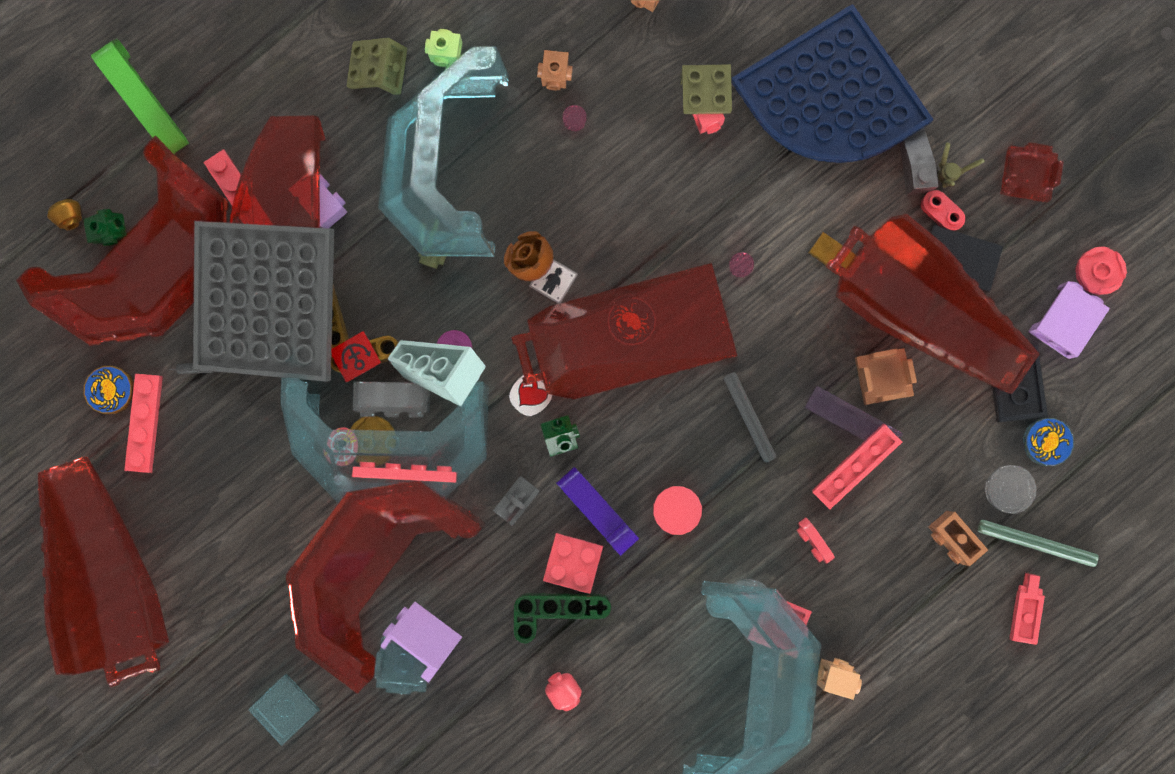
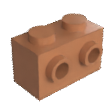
[928,511,988,566]

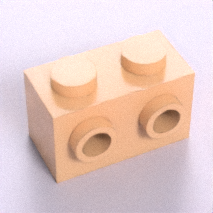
[815,658,862,700]

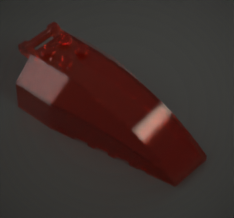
[826,214,1040,394]
[38,457,169,687]

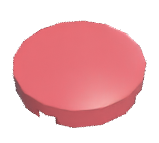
[1075,247,1127,295]
[653,486,702,535]

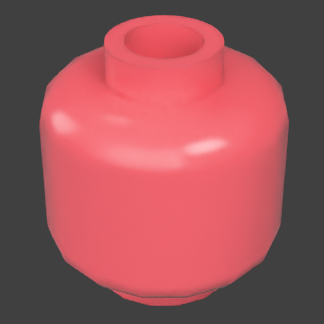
[545,672,582,711]

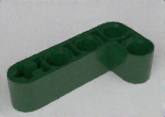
[514,593,611,644]

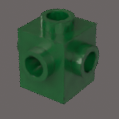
[83,209,127,246]
[540,415,580,457]

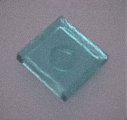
[248,674,320,746]

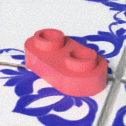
[921,190,965,231]
[797,518,835,564]

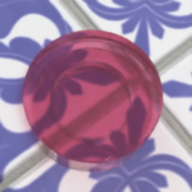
[563,105,587,131]
[729,252,754,278]

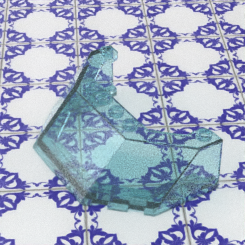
[379,46,509,257]
[281,378,489,506]
[682,581,821,774]

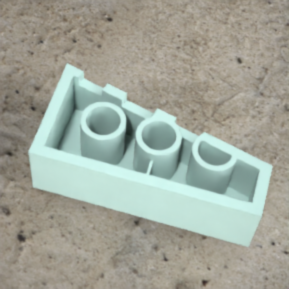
[388,340,486,406]

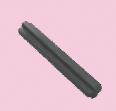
[724,372,776,462]

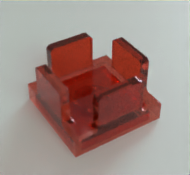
[1001,143,1064,202]

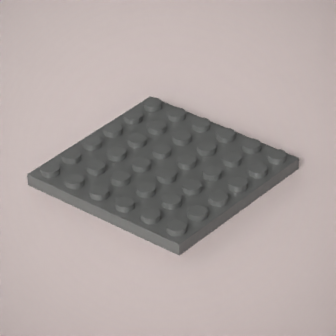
[193,221,334,381]

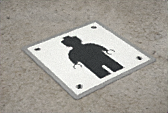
[529,259,578,304]

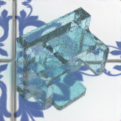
[374,636,427,694]

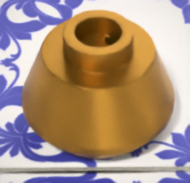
[47,199,82,230]

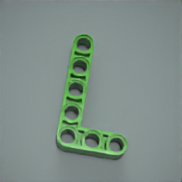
[91,39,189,157]

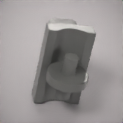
[493,476,540,526]

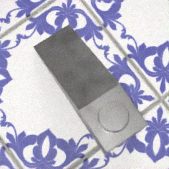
[900,128,938,195]

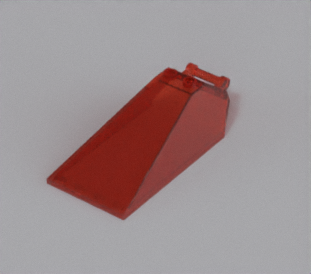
[511,263,737,400]

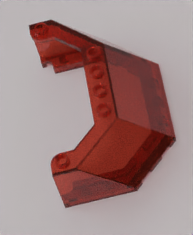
[16,135,228,346]
[286,481,485,694]

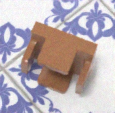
[855,348,917,405]

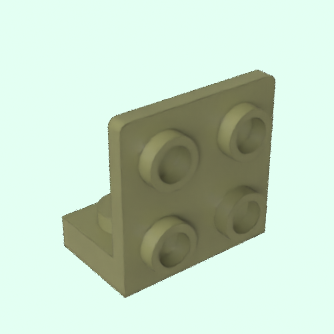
[346,38,407,95]
[680,64,732,114]

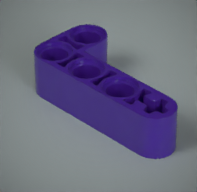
[557,467,639,556]

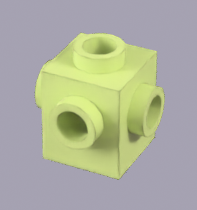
[425,29,462,67]

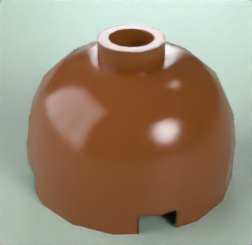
[504,231,554,281]

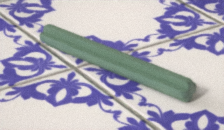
[978,520,1099,567]

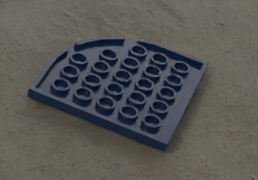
[731,4,934,163]

